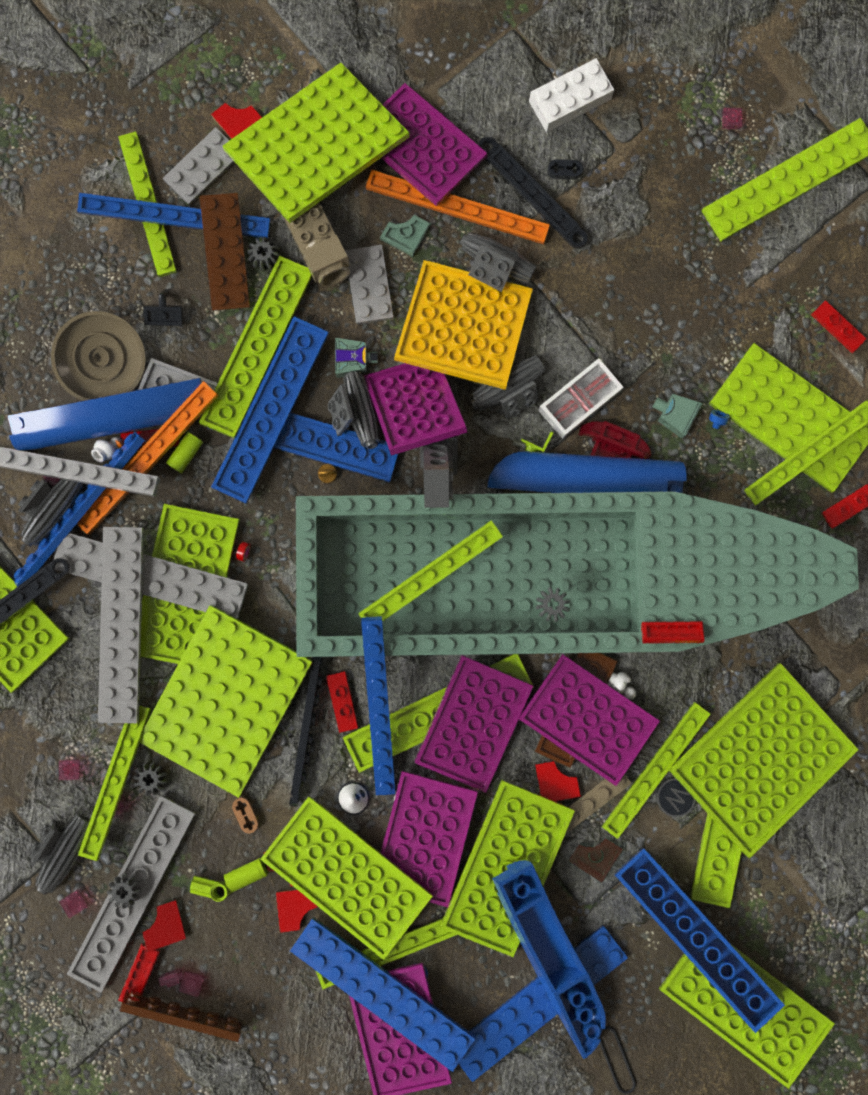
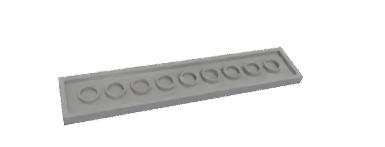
[98,527,144,723]
[54,533,248,619]
[66,795,196,993]

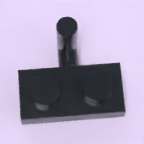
[143,289,183,326]

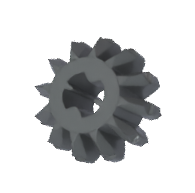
[247,237,280,271]
[535,587,570,622]
[133,763,167,796]
[107,874,142,909]

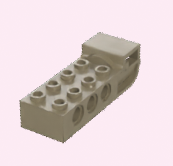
[282,203,350,287]

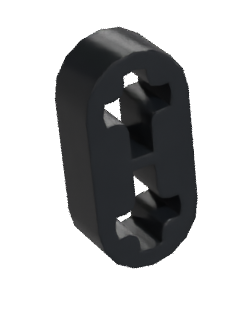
[547,159,583,180]

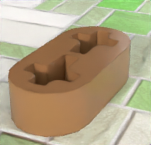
[232,797,259,834]

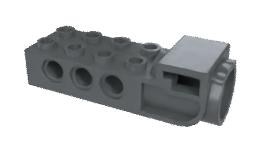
[420,436,457,508]

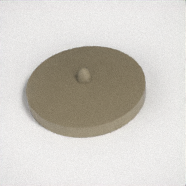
[51,311,145,401]

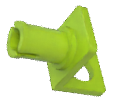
[521,431,554,452]

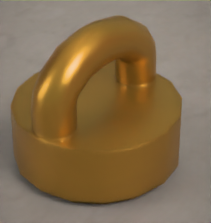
[318,464,337,484]

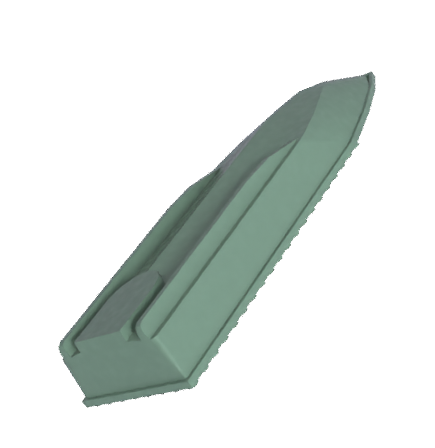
[296,492,859,657]

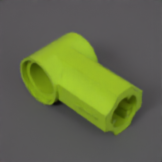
[190,875,231,902]

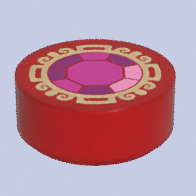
[236,542,251,562]

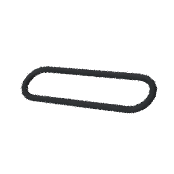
[600,1026,636,1094]

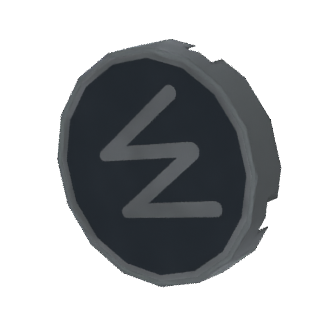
[656,778,696,817]

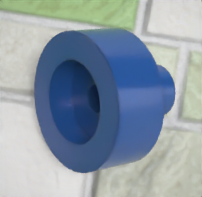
[709,410,730,429]

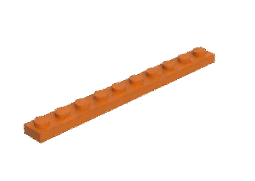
[366,170,549,244]
[77,381,219,535]

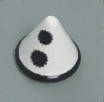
[337,782,370,815]

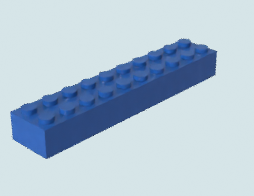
[614,848,785,1033]

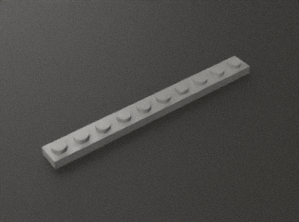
[0,447,161,497]

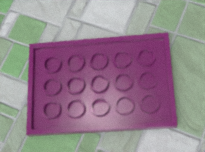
[381,83,487,206]
[364,363,467,456]
[519,654,660,786]
[414,655,533,793]
[381,771,478,907]
[349,963,452,1095]

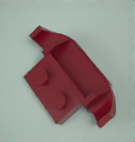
[578,421,651,459]

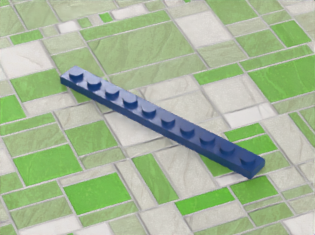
[77,193,270,238]
[13,431,145,587]
[361,616,395,795]

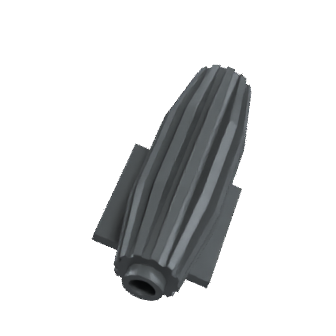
[460,232,537,292]
[470,355,545,419]
[328,371,380,449]
[18,479,83,547]
[29,814,90,895]

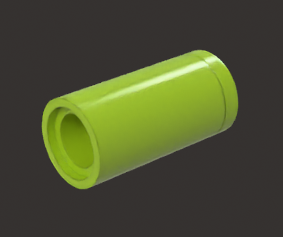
[166,432,203,474]
[224,858,268,893]

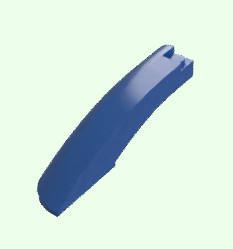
[8,378,201,451]
[487,451,687,493]
[492,860,606,1059]

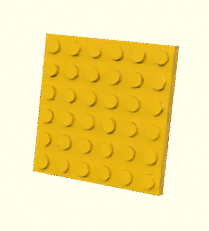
[394,260,533,390]

